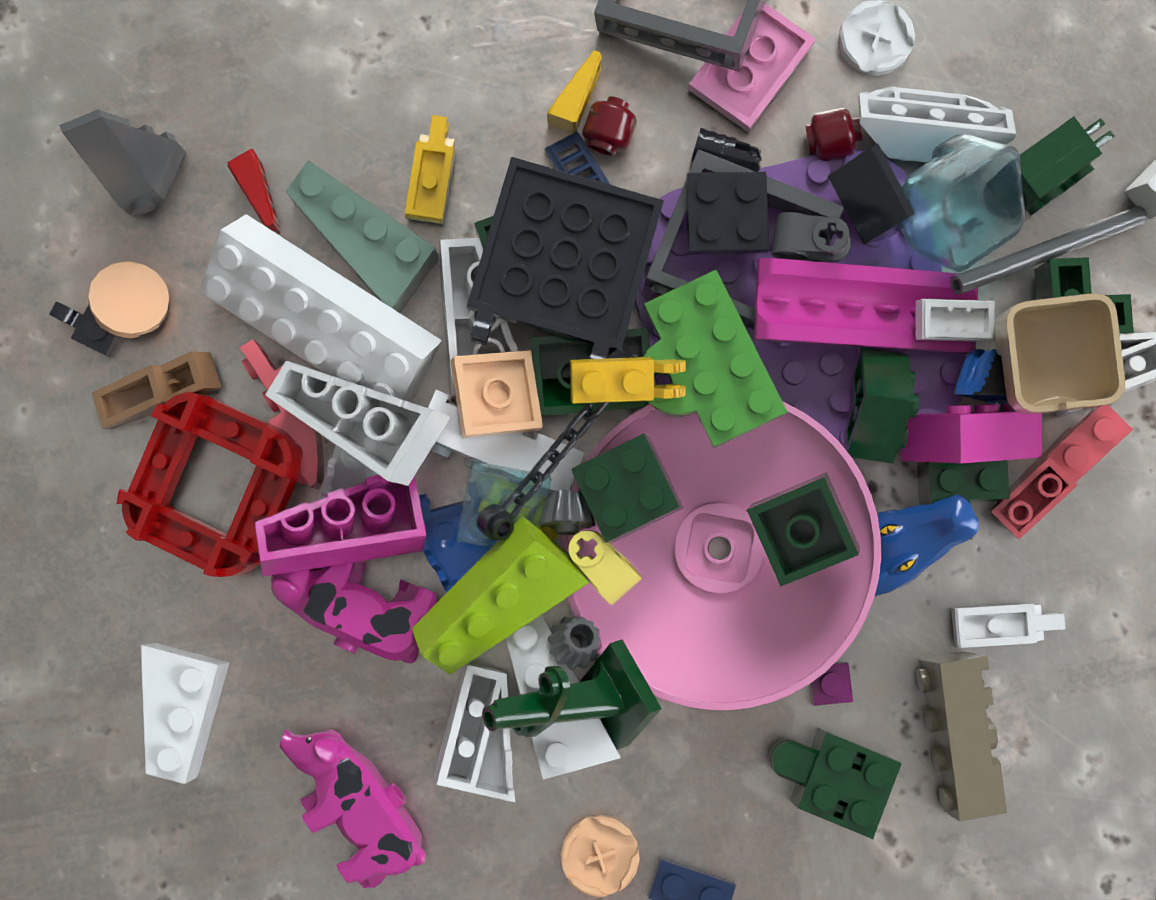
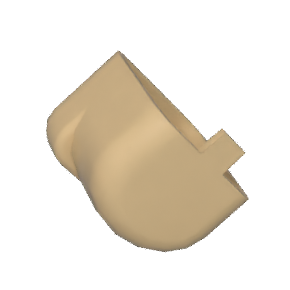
[994,293,1125,414]

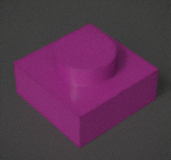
[809,662,853,706]

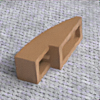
[92,351,222,429]

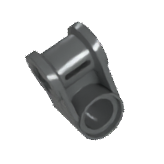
[772,212,851,263]

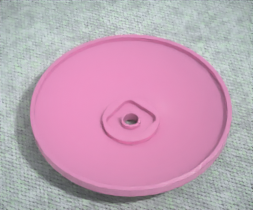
[559,402,881,710]

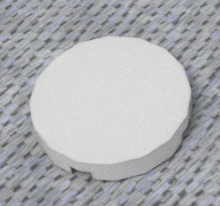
[838,0,915,76]

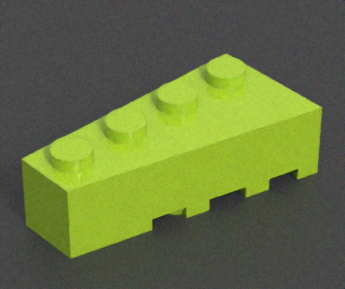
[412,516,590,675]

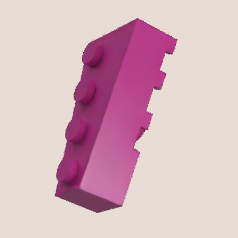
[255,474,426,577]

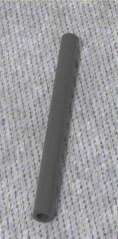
[950,206,1147,295]

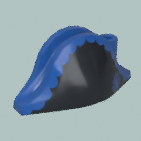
[953,349,1008,405]

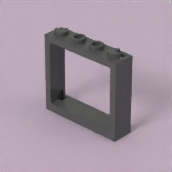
[594,0,766,72]
[644,149,844,344]

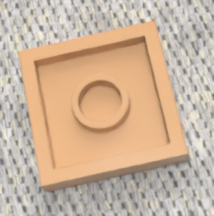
[450,350,543,439]

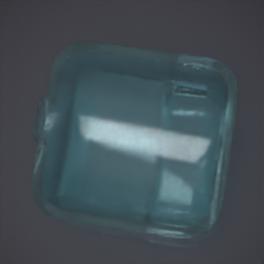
[901,134,1025,272]

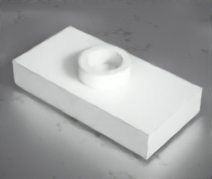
[916,299,995,342]

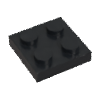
[686,171,769,255]

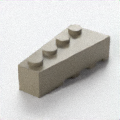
[916,651,1007,821]

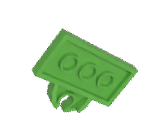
[644,270,787,449]

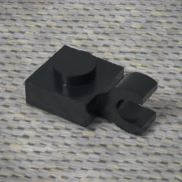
[49,301,120,358]

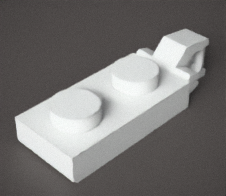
[951,603,1066,648]

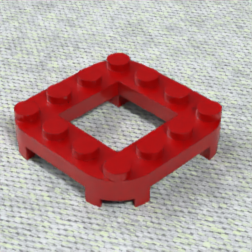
[116,392,303,577]

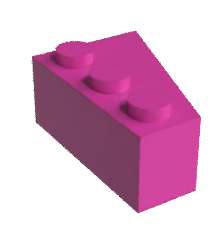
[901,403,1042,463]

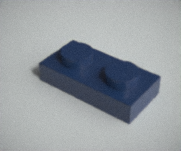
[647,857,736,900]

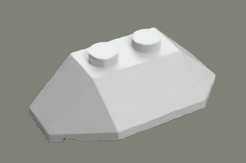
[858,87,1016,166]

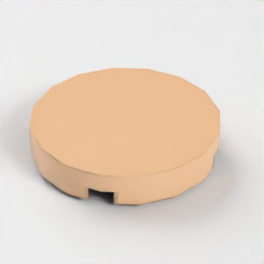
[88,261,169,338]
[560,814,640,897]

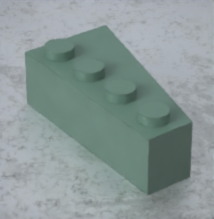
[285,160,439,313]

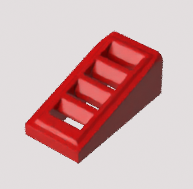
[227,149,281,234]

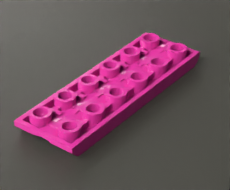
[754,258,978,354]

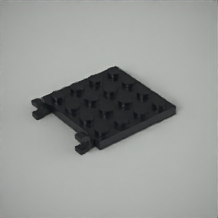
[467,157,664,359]

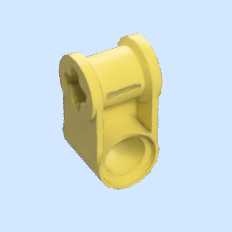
[568,530,642,605]

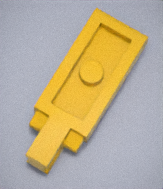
[404,115,455,224]

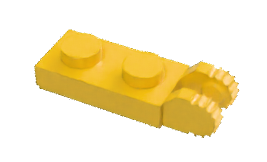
[570,357,686,403]

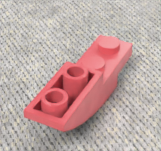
[240,339,324,489]
[990,404,1133,539]

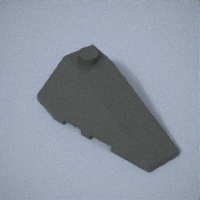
[59,109,186,215]

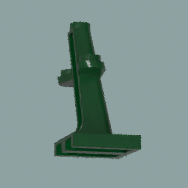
[482,639,662,750]

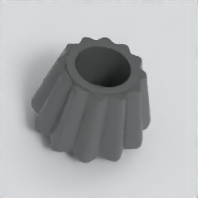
[539,490,595,535]
[547,615,602,670]

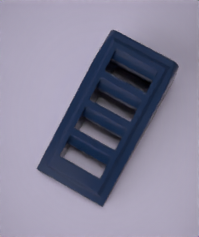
[544,131,611,185]

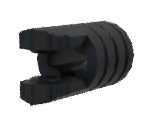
[691,128,762,172]

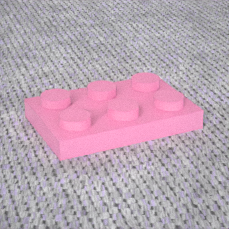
[688,3,816,132]

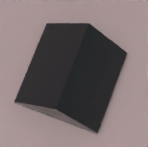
[828,144,916,245]

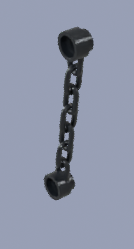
[477,348,638,540]

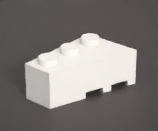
[433,662,515,803]

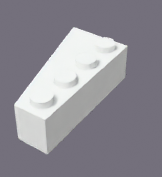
[506,614,621,780]

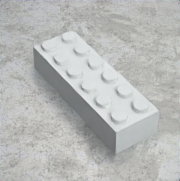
[199,214,442,402]

